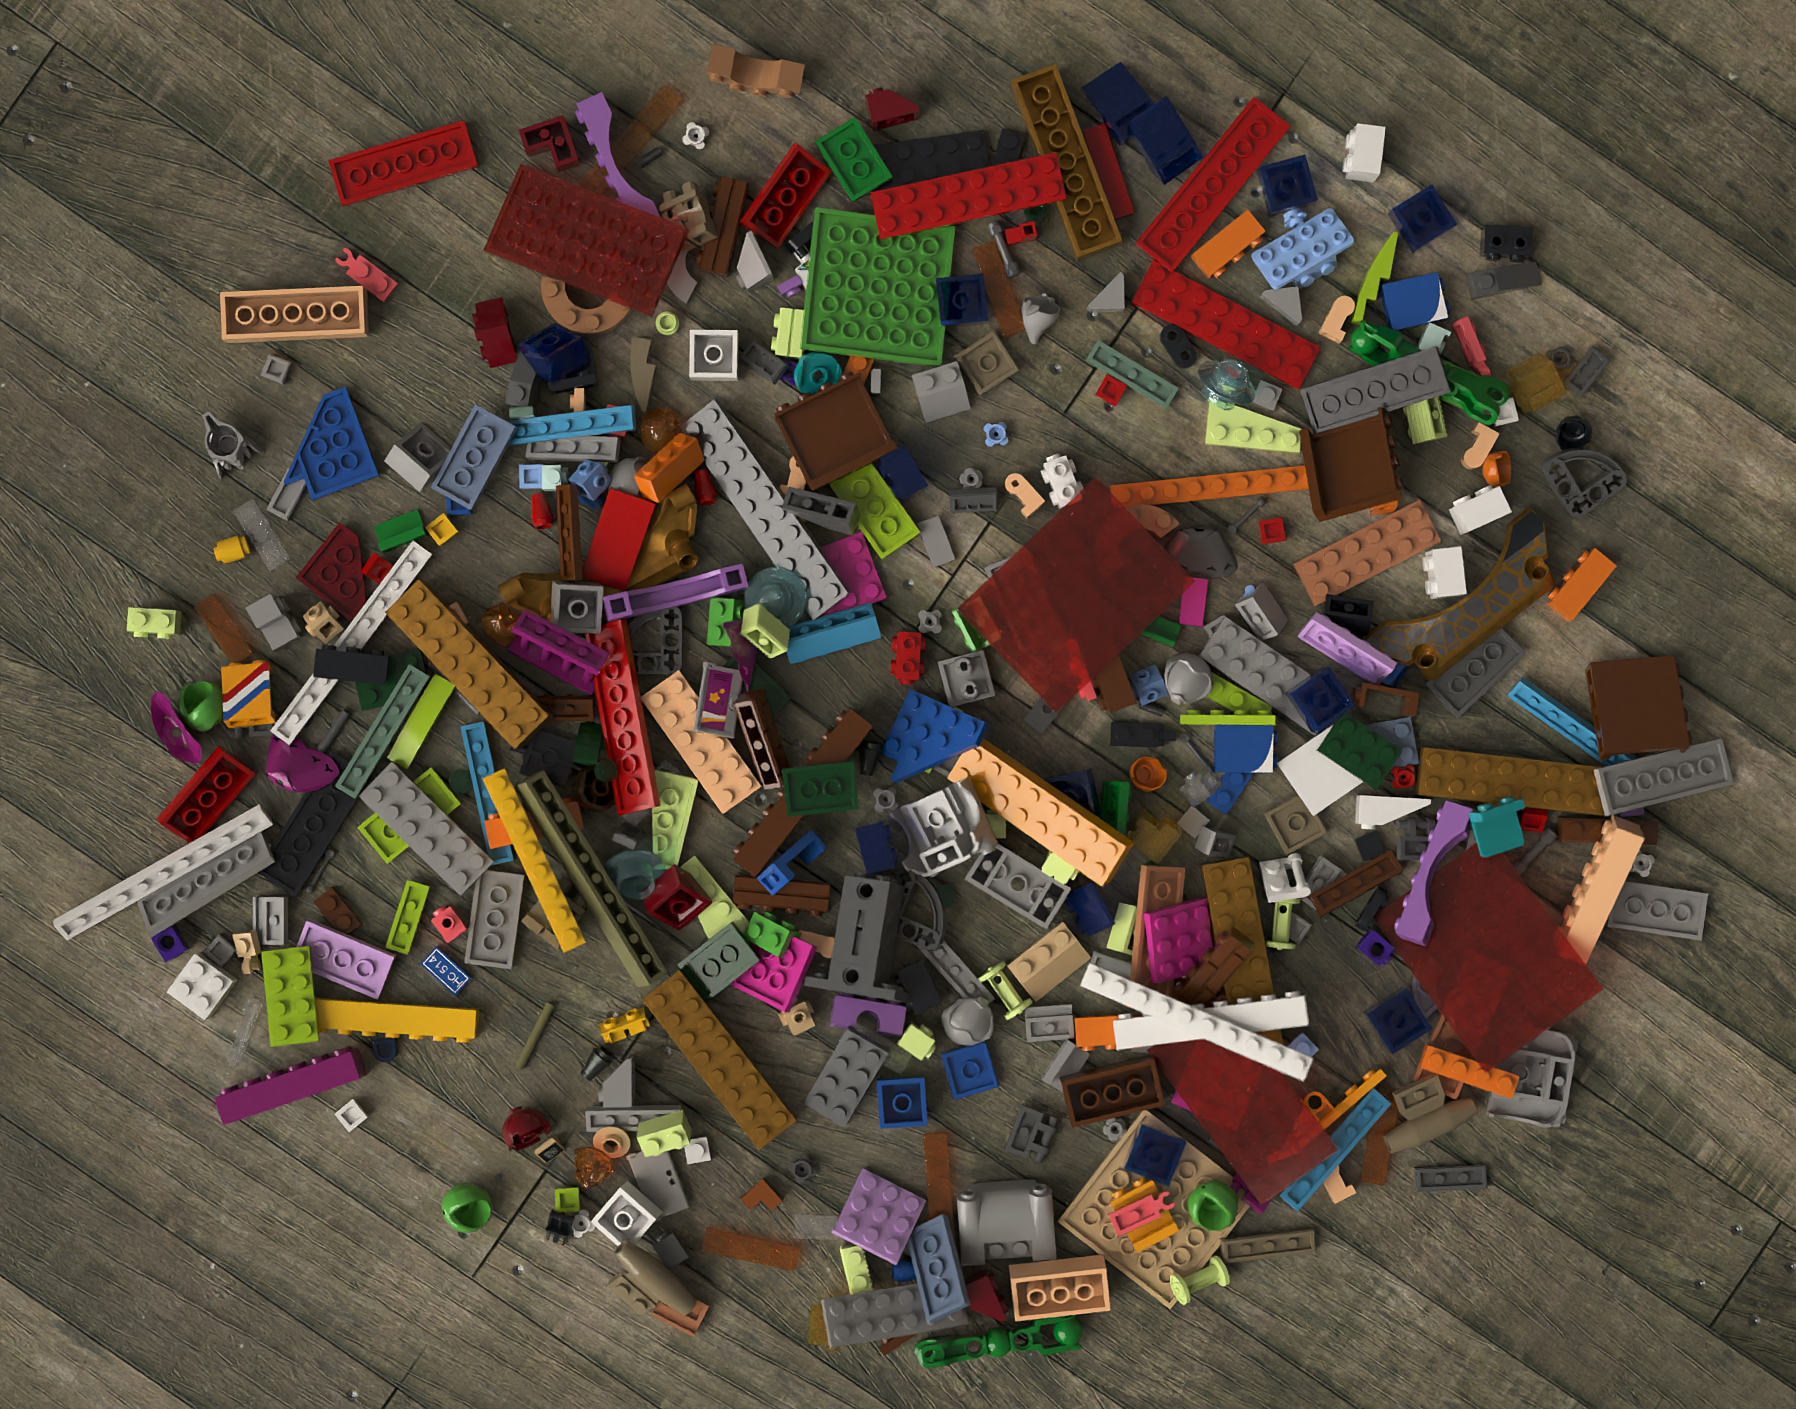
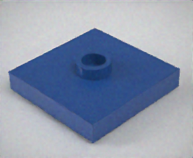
[940,1040,1000,1100]

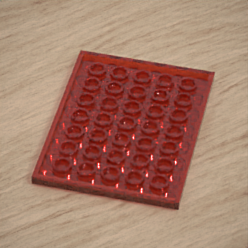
[957,477,1195,713]
[1375,843,1604,1073]

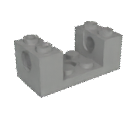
[964,843,1071,929]

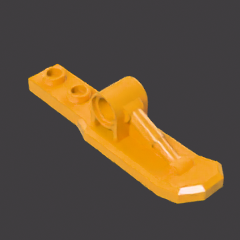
[1268,1069,1387,1163]

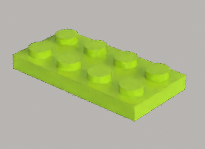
[829,464,921,560]
[357,767,462,864]
[261,946,320,1047]

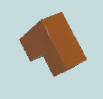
[741,1178,783,1211]

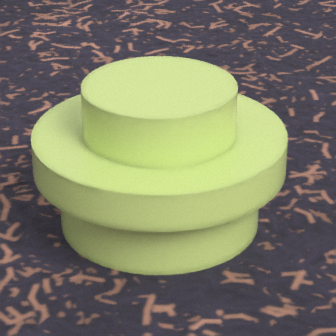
[656,311,679,335]

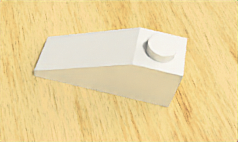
[1355,795,1431,829]

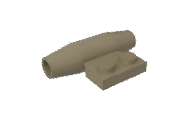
[1383,1073,1477,1153]
[607,1239,696,1316]

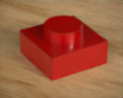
[1095,374,1127,407]
[1258,517,1286,545]
[360,553,394,585]
[1519,807,1548,833]

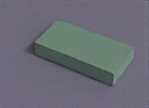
[509,406,538,420]

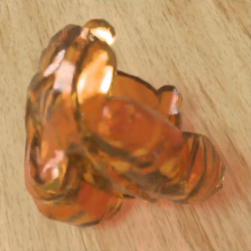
[640,407,681,453]
[481,602,521,646]
[574,1147,613,1189]

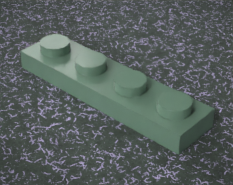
[1085,340,1179,409]

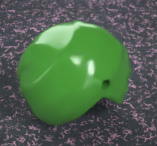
[178,681,223,732]
[1187,1180,1238,1231]
[442,1182,493,1233]

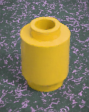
[213,535,250,564]

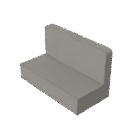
[1235,583,1288,641]
[1040,1039,1090,1093]

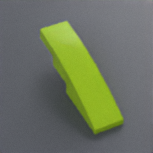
[1350,232,1398,325]
[387,674,456,770]

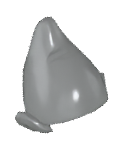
[1022,292,1061,344]

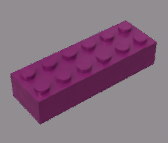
[214,1046,367,1125]

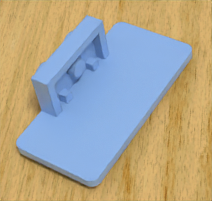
[1252,208,1354,290]

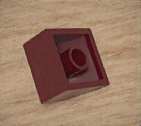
[866,88,919,132]
[641,864,712,931]

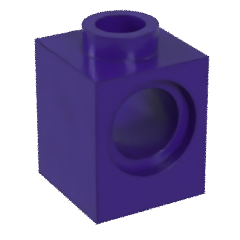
[151,925,190,962]
[1355,929,1395,966]

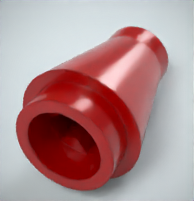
[694,469,718,506]
[531,493,555,530]

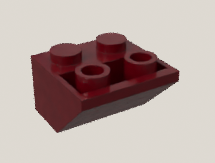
[964,1269,1009,1322]

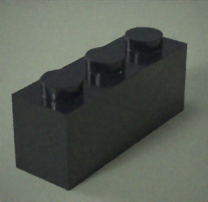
[313,644,389,685]

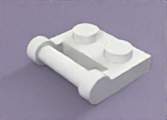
[1259,853,1311,903]

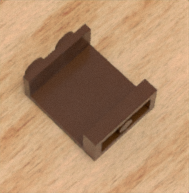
[1350,683,1420,717]

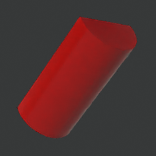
[740,143,832,249]
[157,745,255,843]

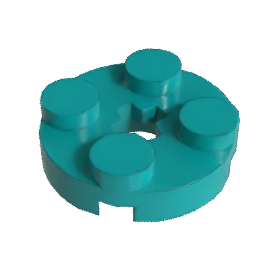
[794,351,842,395]

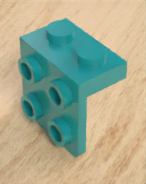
[1468,796,1525,857]

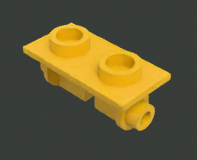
[599,1007,650,1044]

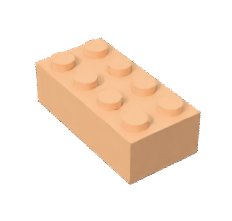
[1009,1255,1110,1321]

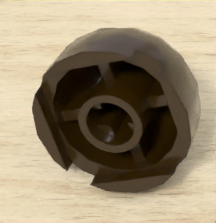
[572,764,616,812]

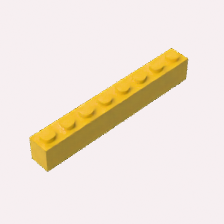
[482,769,586,953]
[316,998,479,1043]

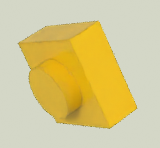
[425,513,459,547]

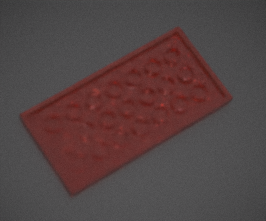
[483,164,689,317]
[1147,994,1339,1206]

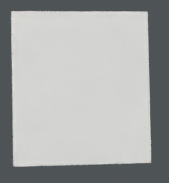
[1277,725,1362,816]

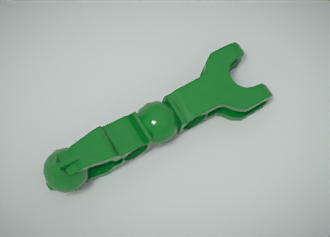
[1349,320,1511,425]
[915,1314,1083,1368]

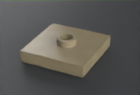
[954,331,1020,396]
[1263,795,1328,855]

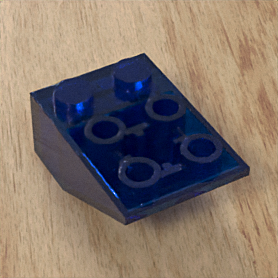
[1081,62,1161,147]
[1127,96,1203,185]

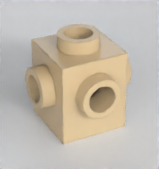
[303,601,344,644]
[778,994,815,1036]

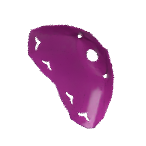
[723,619,758,692]
[151,691,201,764]
[266,735,339,793]

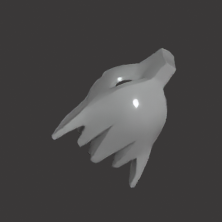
[202,411,264,479]

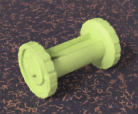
[1265,898,1300,950]
[978,961,1032,1020]
[1170,1255,1230,1305]

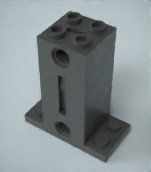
[804,872,910,1003]

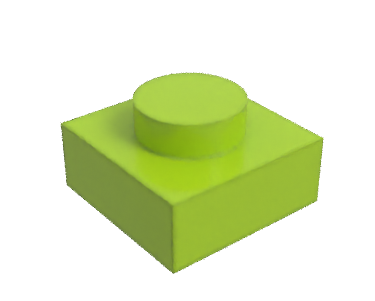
[555,1186,581,1213]

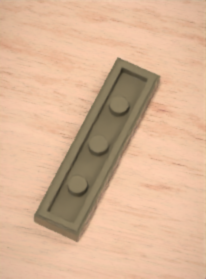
[1220,1227,1316,1264]

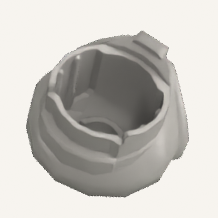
[608,456,652,501]
[1163,652,1213,705]
[941,997,994,1046]

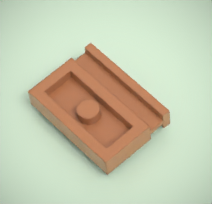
[651,1296,709,1337]

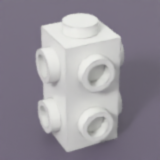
[1041,453,1085,510]

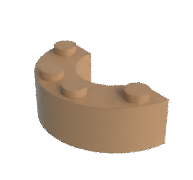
[707,44,805,98]
[541,276,637,337]
[1093,505,1180,582]

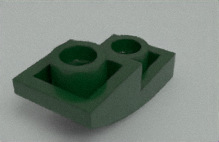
[573,723,603,765]

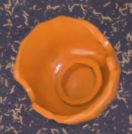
[1482,451,1511,487]
[1129,756,1167,792]

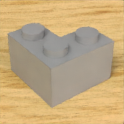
[246,594,302,651]

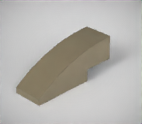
[630,336,657,414]

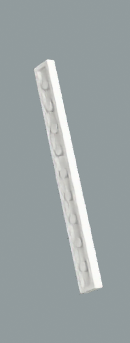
[270,541,432,745]
[53,804,273,940]
[1080,963,1313,1081]

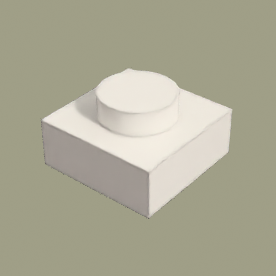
[1491,398,1519,427]
[334,1098,369,1132]
[684,1136,711,1164]

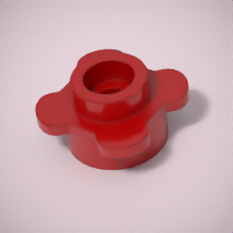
[1391,764,1415,789]

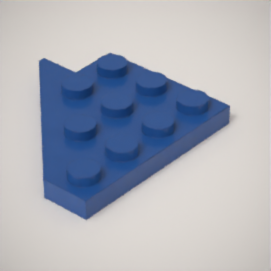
[284,387,380,501]
[881,689,989,783]

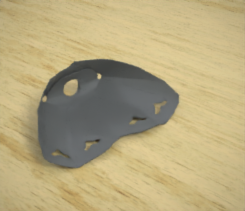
[1159,526,1238,578]

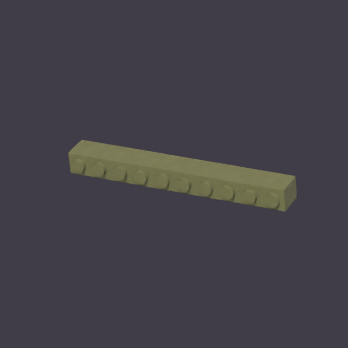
[514,770,667,987]

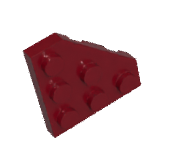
[295,522,367,622]

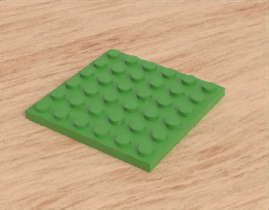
[800,207,955,367]

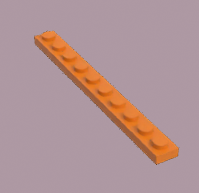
[1110,465,1309,510]

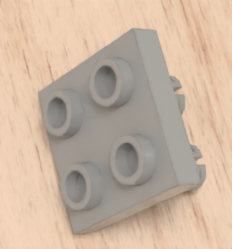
[938,650,995,707]

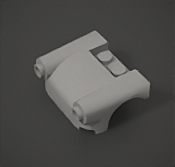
[889,776,998,878]
[1486,1021,1578,1128]
[957,1180,1057,1266]

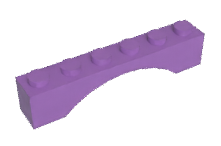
[574,92,663,235]
[603,563,748,623]
[1394,800,1474,947]

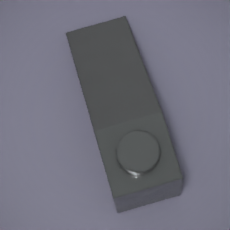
[1466,262,1541,300]
[505,335,549,410]
[781,487,860,535]

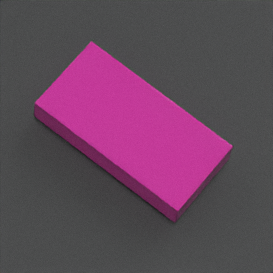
[1178,577,1208,627]

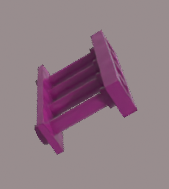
[508,609,609,695]

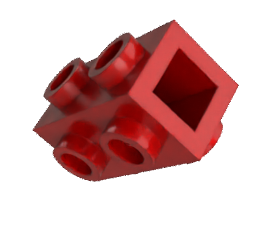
[891,631,926,685]

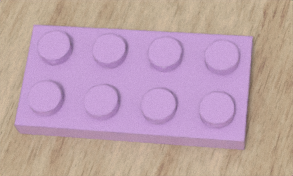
[1297,612,1397,685]
[296,919,396,1000]

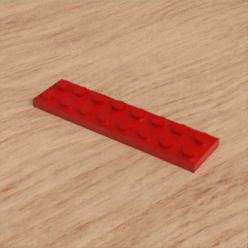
[1135,97,1290,273]
[870,152,1066,240]
[1131,260,1321,390]
[585,619,661,816]

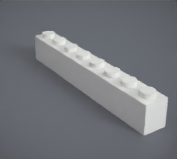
[1113,991,1310,1050]

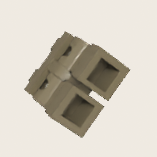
[659,181,718,255]
[521,876,587,950]

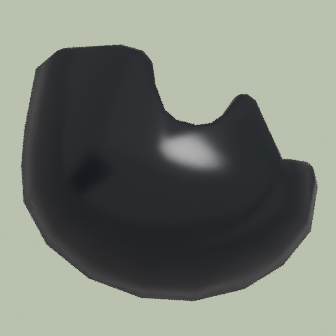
[1556,415,1592,450]

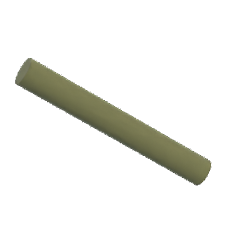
[515,1002,555,1070]

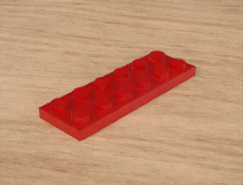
[328,120,479,207]

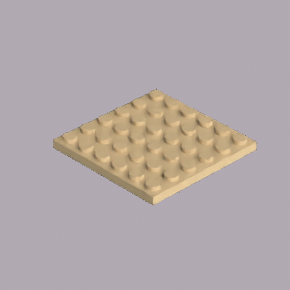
[1057,1110,1250,1309]

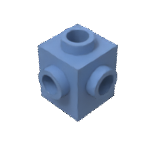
[568,459,612,500]
[1129,664,1168,706]

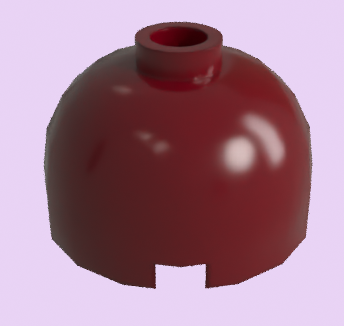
[502,1106,551,1151]

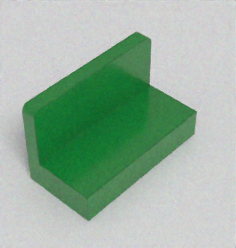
[374,510,428,553]
[1128,609,1182,648]

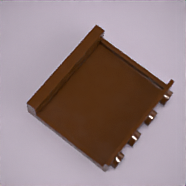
[773,371,898,492]
[1299,407,1404,522]
[1585,655,1692,760]

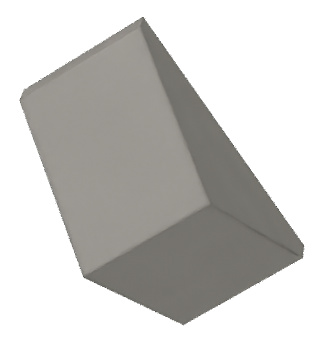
[1086,272,1125,312]
[1260,286,1302,326]
[1195,825,1236,858]

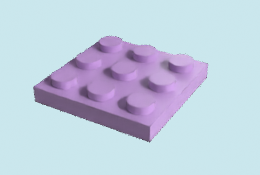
[832,1169,926,1265]

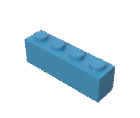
[786,602,881,664]

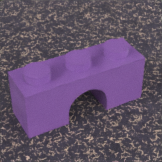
[830,993,906,1038]

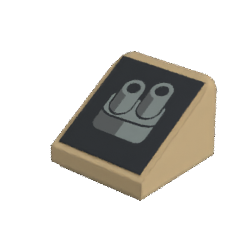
[534,1136,565,1163]

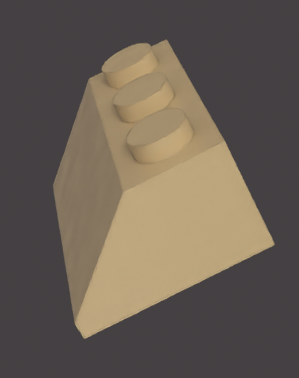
[1006,921,1091,1002]

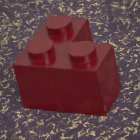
[518,115,581,172]
[472,297,517,368]

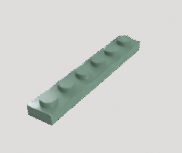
[335,664,431,799]

